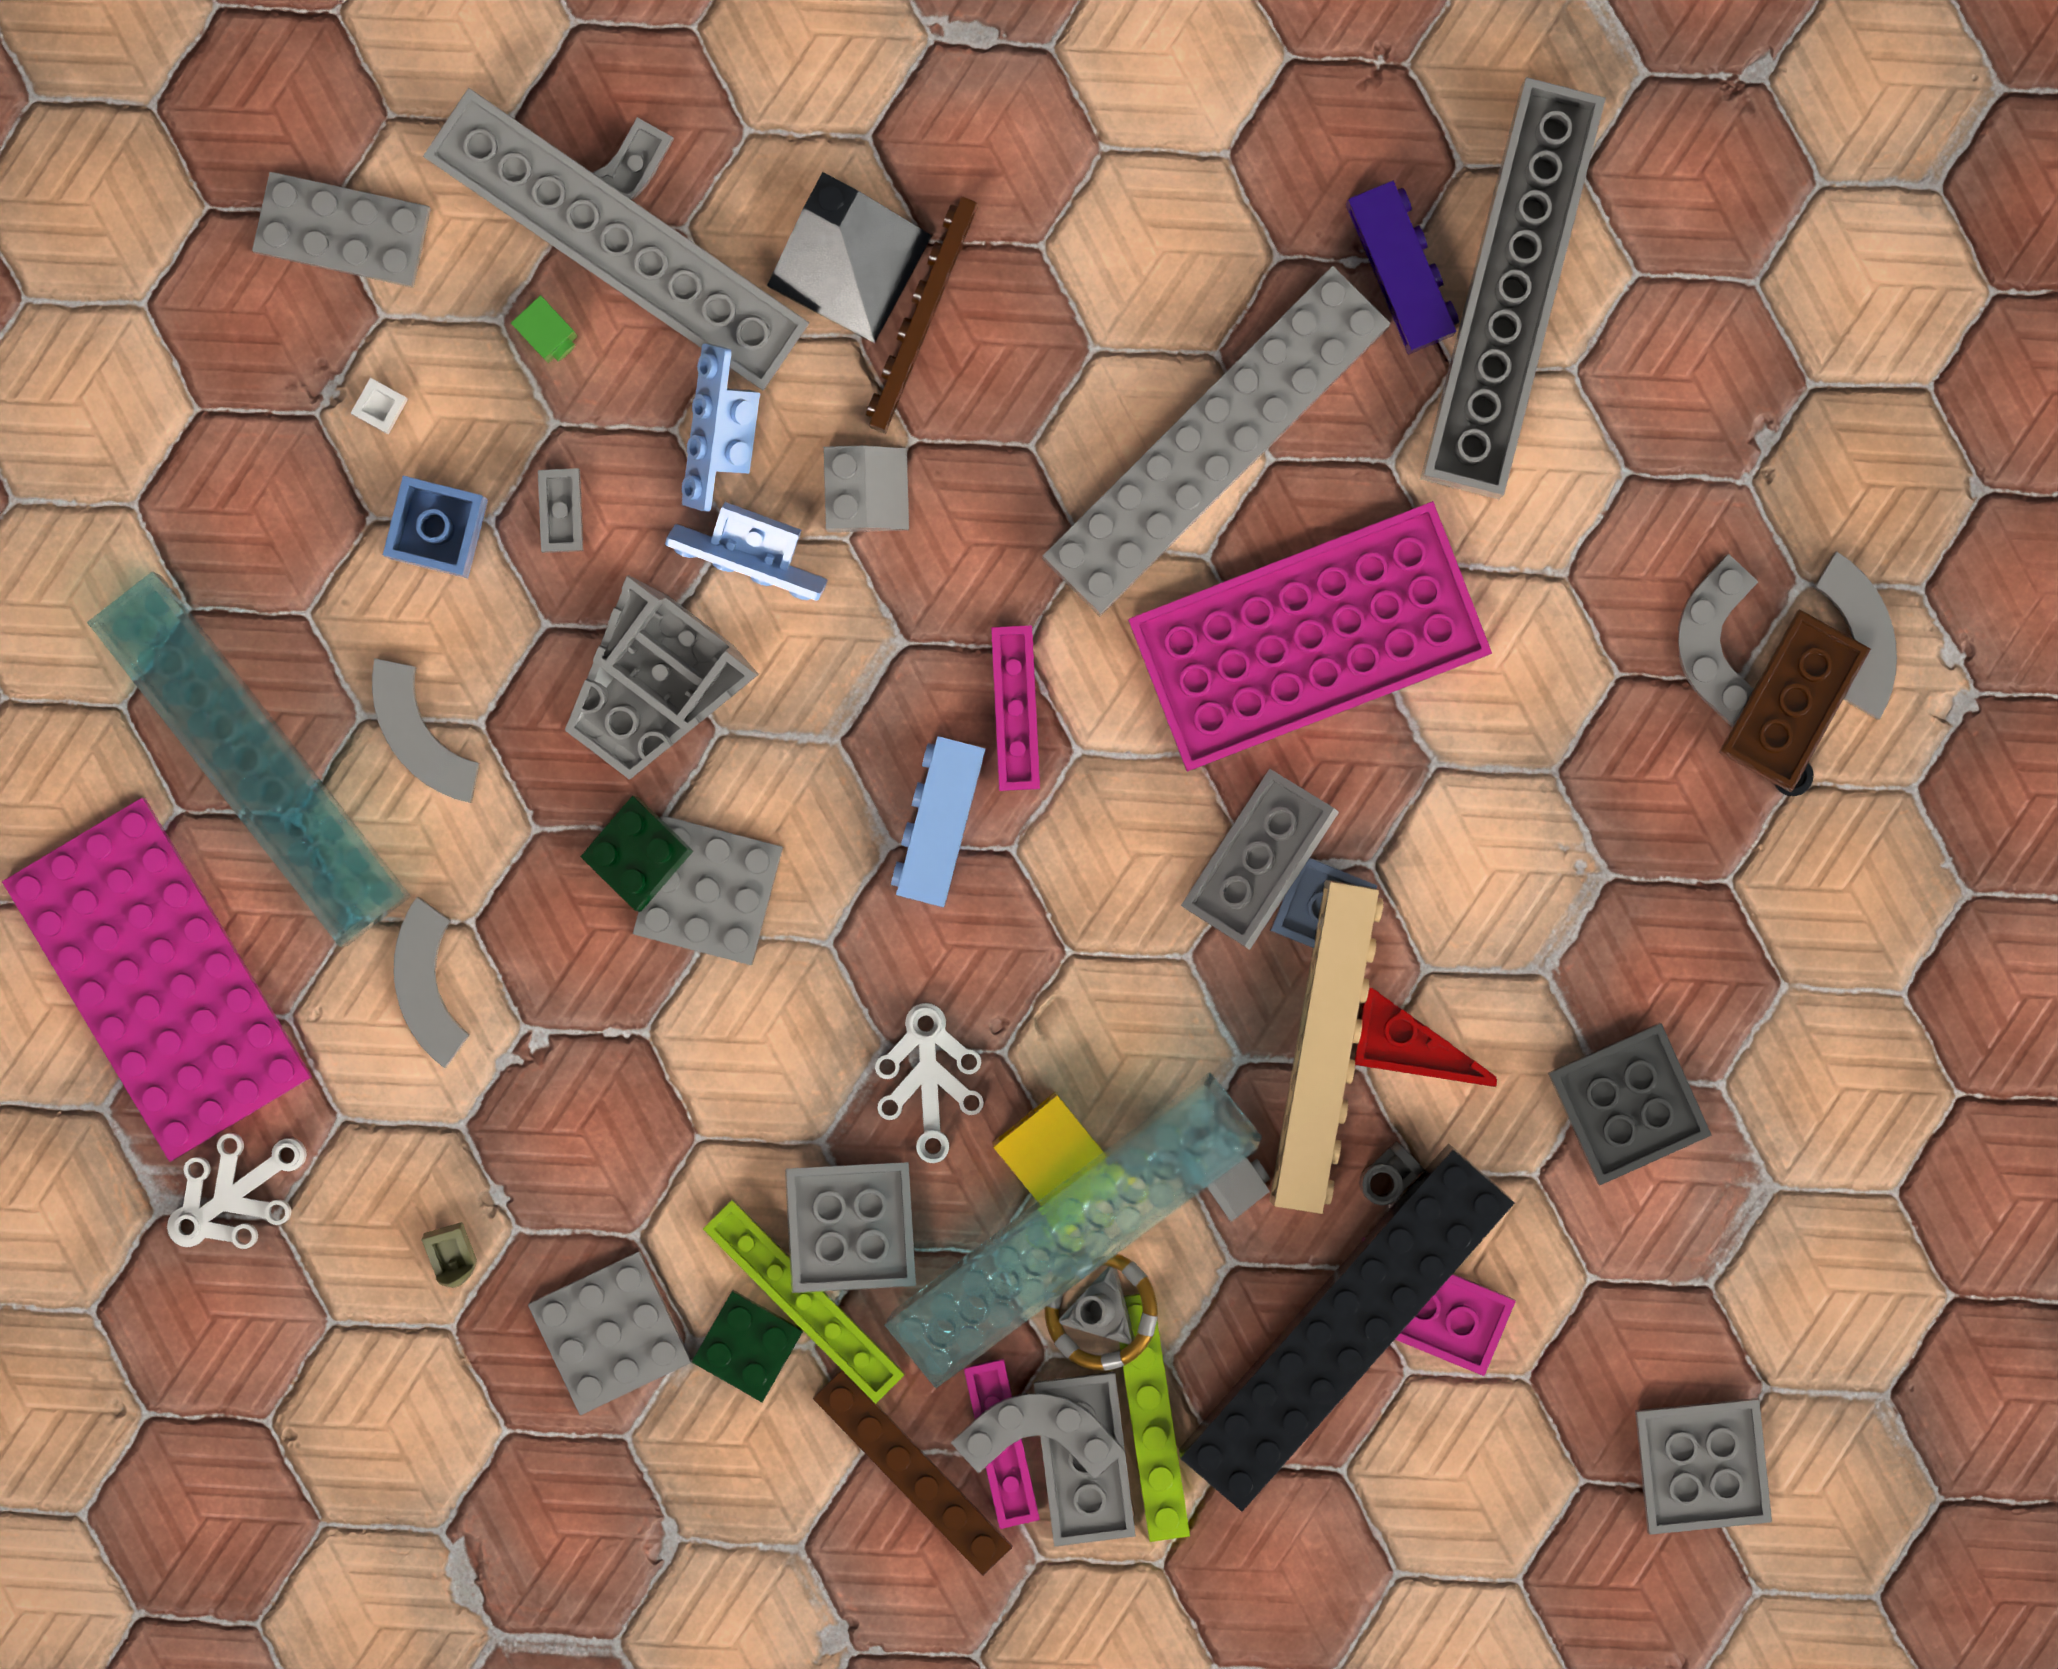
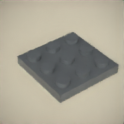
[1548,1023,1712,1186]

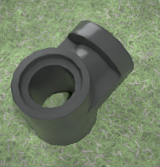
[1359,1141,1425,1205]

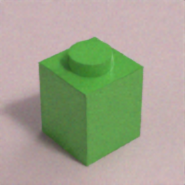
[511,295,578,363]

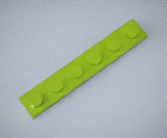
[703,1199,905,1404]
[1119,1294,1190,1542]

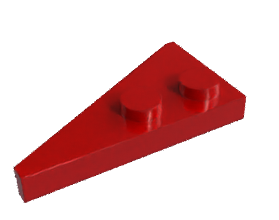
[1354,987,1497,1087]

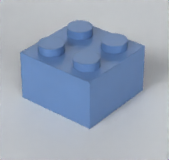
[383,476,488,579]

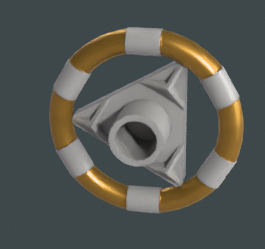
[1044,1250,1158,1371]

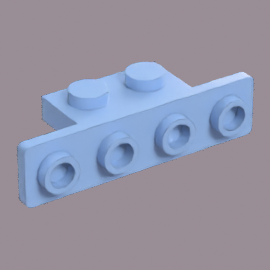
[682,344,760,511]
[665,502,828,601]

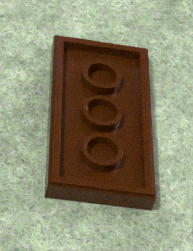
[1719,609,1871,792]

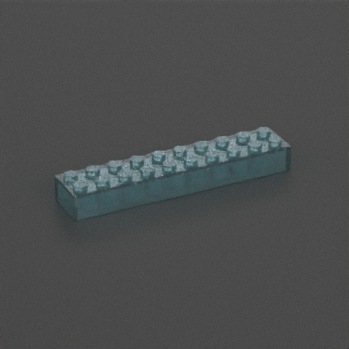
[87,572,411,947]
[884,1072,1262,1389]

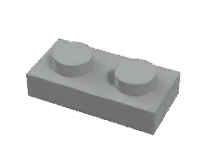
[538,468,584,553]

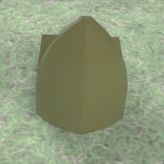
[422,1222,477,1288]

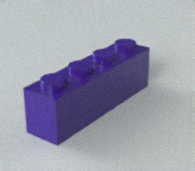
[1345,180,1459,355]

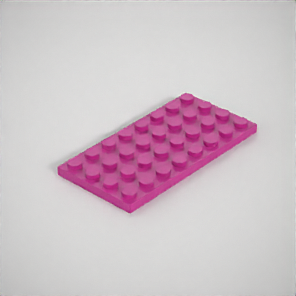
[1128,501,1492,772]
[2,797,312,1162]

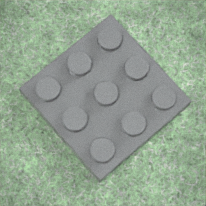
[633,816,783,965]
[785,1162,916,1293]
[528,1251,692,1415]
[1635,1398,1772,1535]

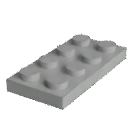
[252,172,431,288]
[1181,769,1339,950]
[1034,1372,1136,1547]

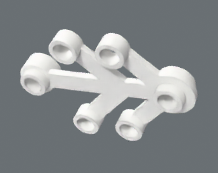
[875,1003,984,1163]
[167,1133,307,1249]

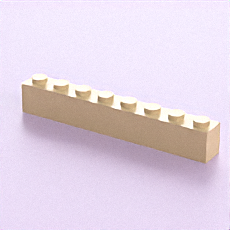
[1269,880,1383,1214]

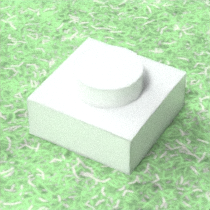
[351,378,408,434]

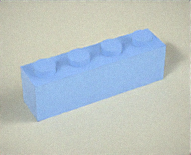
[891,736,986,907]

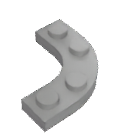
[592,117,674,200]
[1678,554,1758,727]
[951,1393,1125,1479]

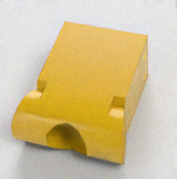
[992,1091,1139,1243]

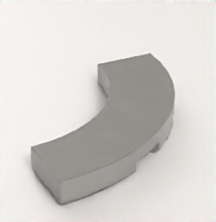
[1814,552,1897,720]
[372,658,480,803]
[394,897,470,1068]

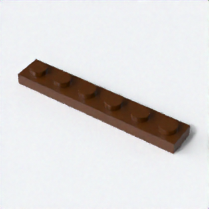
[866,197,977,434]
[813,1370,1012,1576]

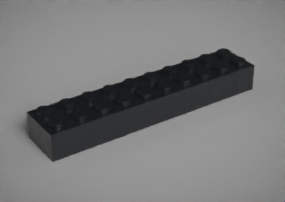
[1178,1143,1515,1512]

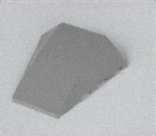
[565,575,759,780]

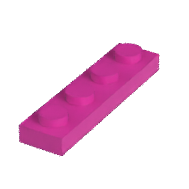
[991,625,1040,791]
[964,1358,1040,1529]

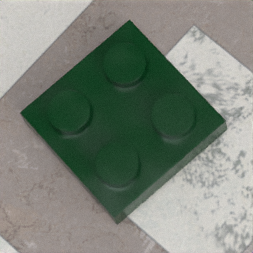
[580,795,693,912]
[692,1290,803,1403]

